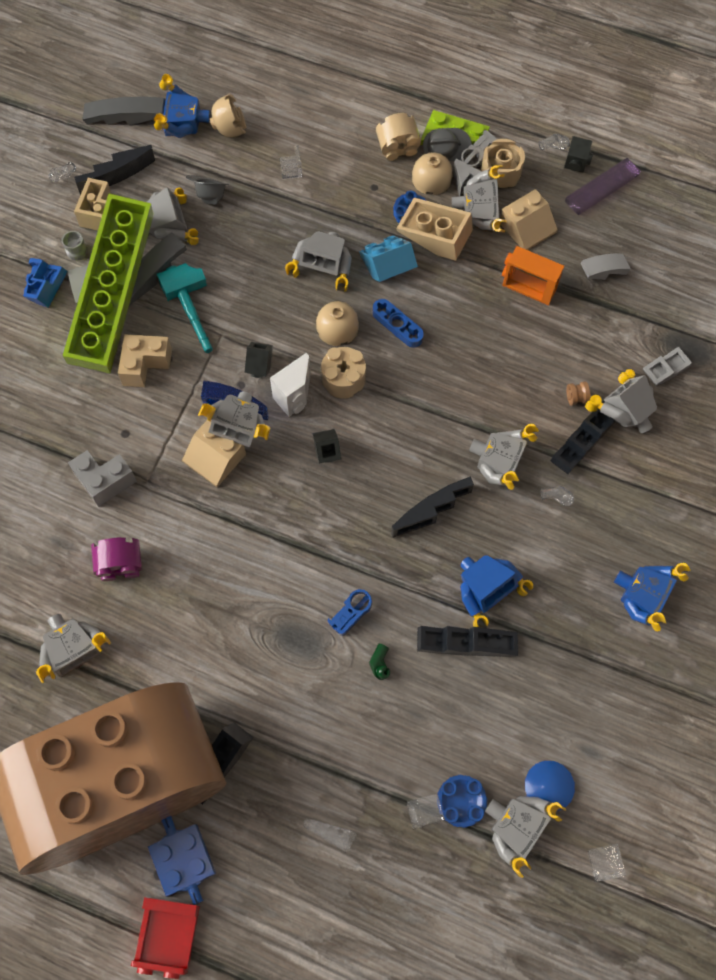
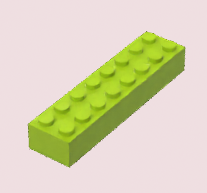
[63,193,154,373]

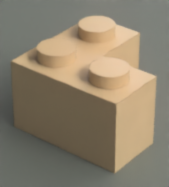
[74,178,111,230]
[118,334,172,387]

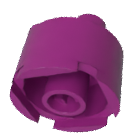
[91,537,142,581]

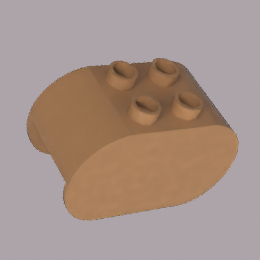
[0,682,226,875]

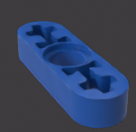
[372,299,423,348]

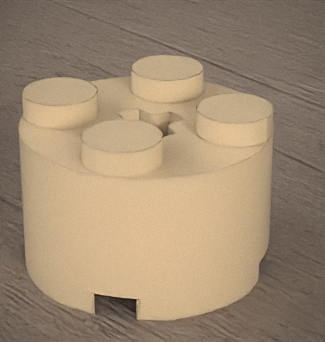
[376,113,421,161]
[481,139,525,188]
[321,347,366,399]

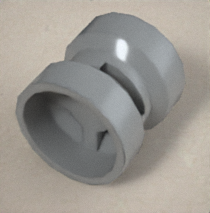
[61,231,87,260]

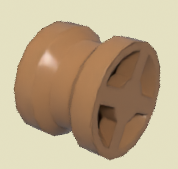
[566,381,590,406]

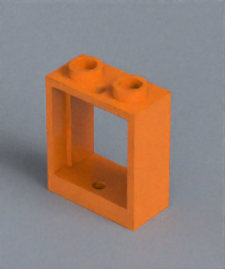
[501,246,564,306]

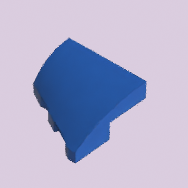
[23,258,68,308]

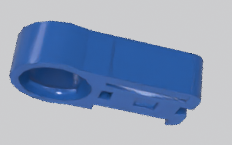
[328,589,372,636]

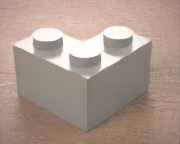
[68,450,137,507]

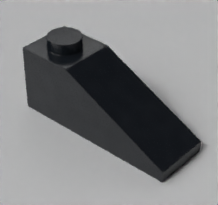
[201,722,254,805]

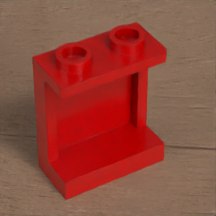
[131,897,200,979]

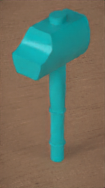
[157,263,213,353]

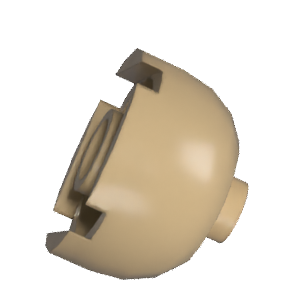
[210,94,246,137]
[412,152,453,195]
[316,301,359,346]

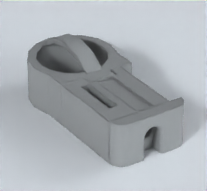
[460,130,497,169]

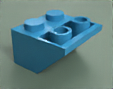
[359,236,418,282]

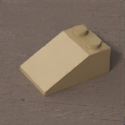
[396,198,473,261]

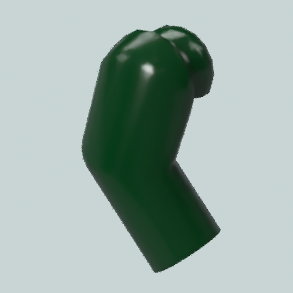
[369,643,390,680]

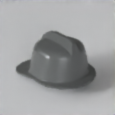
[423,128,471,161]
[186,175,229,205]

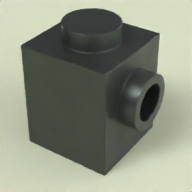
[564,136,593,173]
[244,342,273,378]
[312,429,342,464]

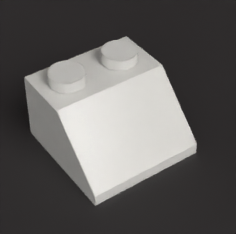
[270,353,310,417]

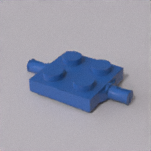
[148,816,216,905]

